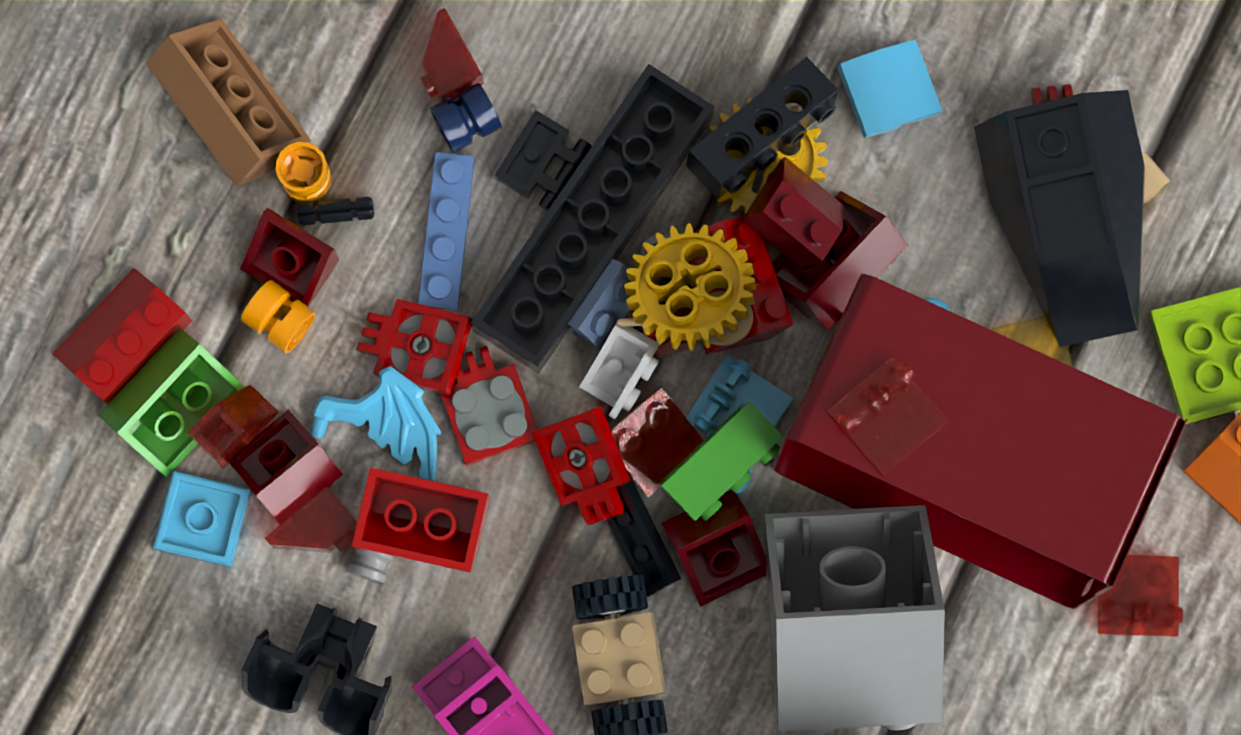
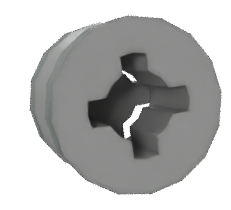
[347,548,394,584]

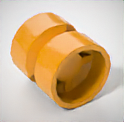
[275,142,332,203]
[241,280,317,354]

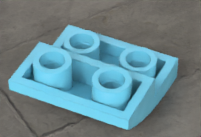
[837,39,943,138]

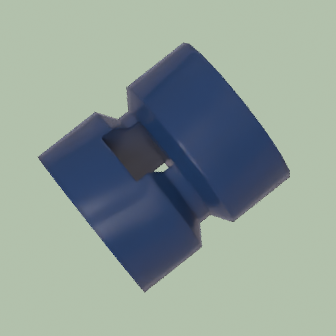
[430,83,502,153]

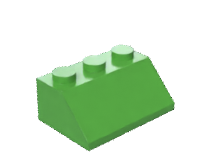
[98,328,248,478]
[657,401,783,521]

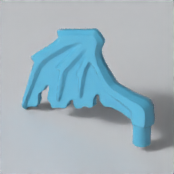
[309,366,441,482]

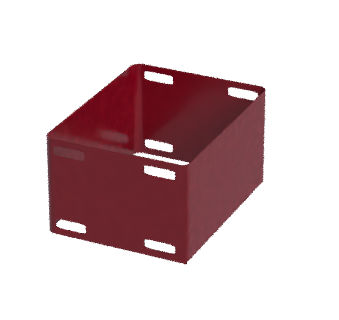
[773,274,1188,609]

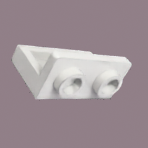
[579,323,660,419]

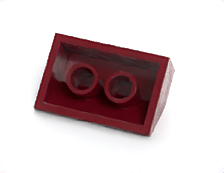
[772,191,908,331]

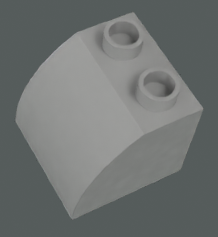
[764,505,945,735]

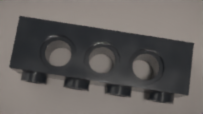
[686,57,839,199]

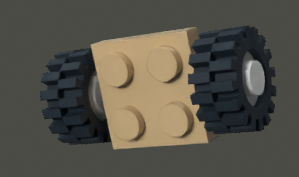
[572,575,668,735]

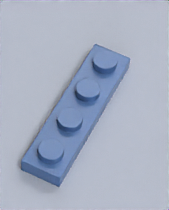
[418,152,475,312]

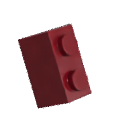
[742,157,844,268]
[227,409,343,525]
[661,490,766,607]

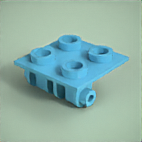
[684,355,793,436]

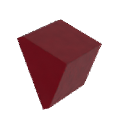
[240,208,339,307]

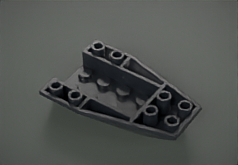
[974,90,1145,347]

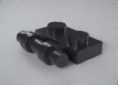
[494,110,592,211]

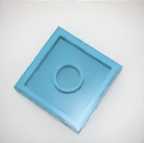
[153,471,252,568]

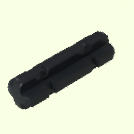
[297,197,375,225]

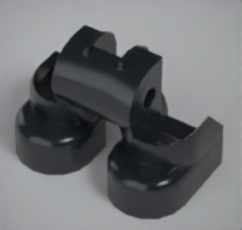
[241,603,392,735]

